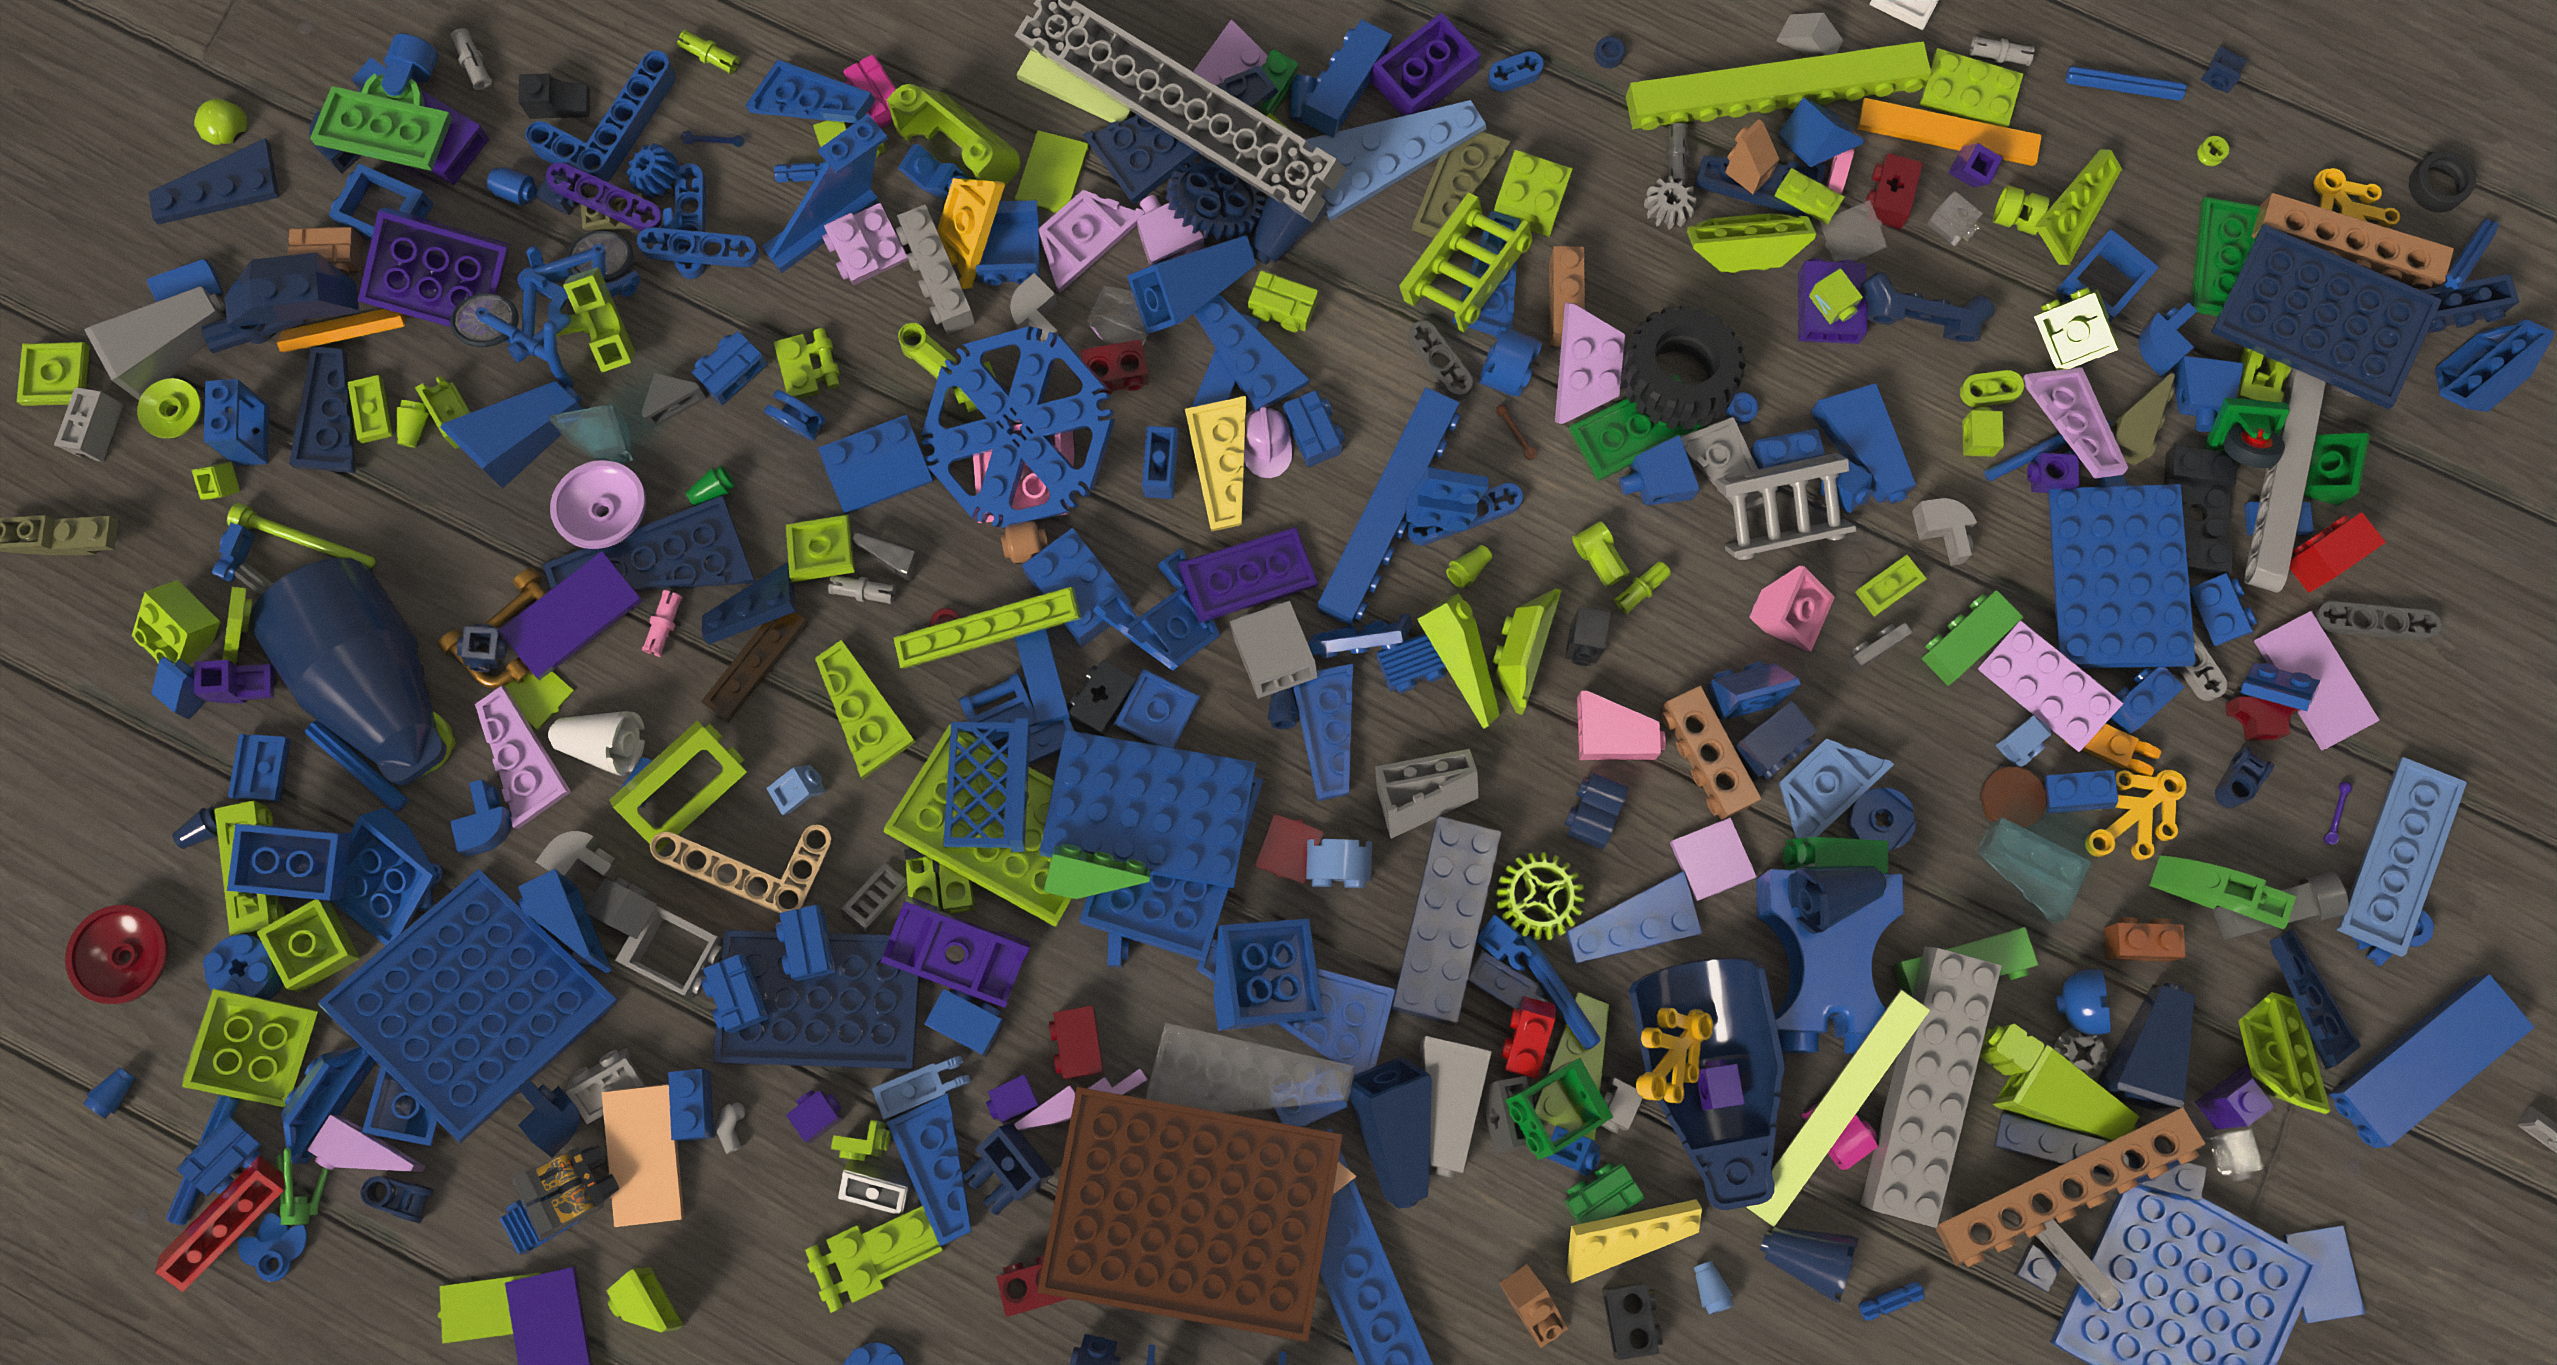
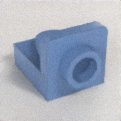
[766,765,826,815]

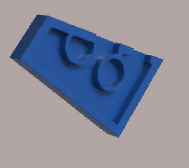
[1308,613,1413,658]

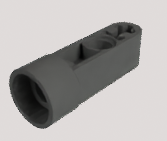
[2212,871,2349,940]

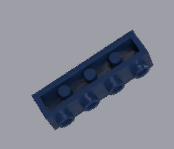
[2420,274,2520,333]

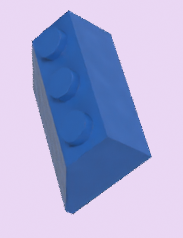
[818,415,933,515]
[362,1066,438,1146]

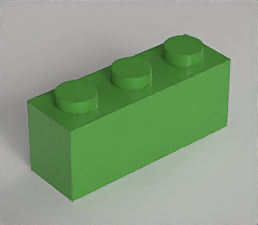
[1921,590,2024,686]

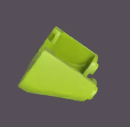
[886,84,1021,186]

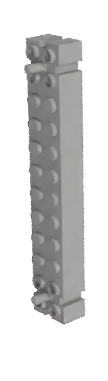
[1014,0,1347,223]

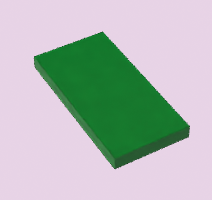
[2191,197,2260,316]
[1568,374,1708,482]

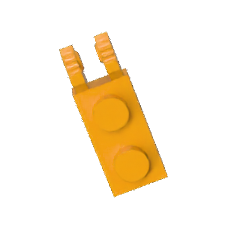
[2065,724,2162,776]

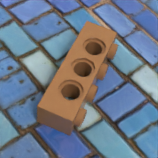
[1661,686,1761,821]

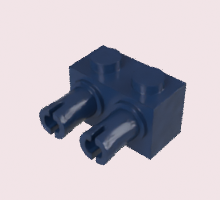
[963,1123,1054,1216]

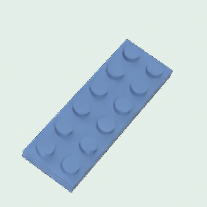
[2337,757,2467,957]

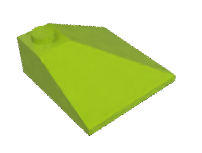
[182,988,318,1108]

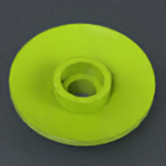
[137,378,202,439]

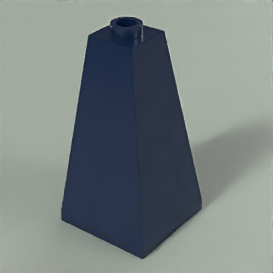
[2097,982,2195,1112]
[1343,1056,1432,1209]

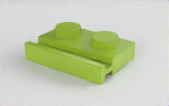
[861,1206,944,1280]

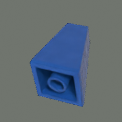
[1127,235,1256,334]
[440,381,585,489]

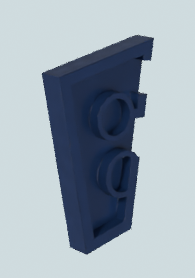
[702,562,795,645]

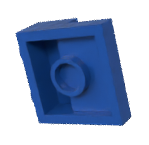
[1406,467,1489,532]

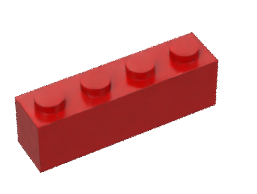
[155,1155,285,1292]

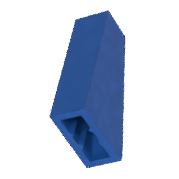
[1811,383,1916,504]

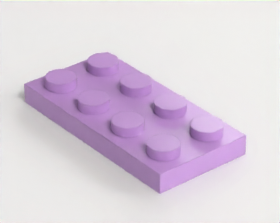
[1978,621,2124,752]

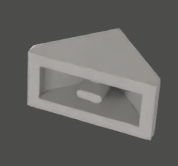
[1776,12,1843,57]

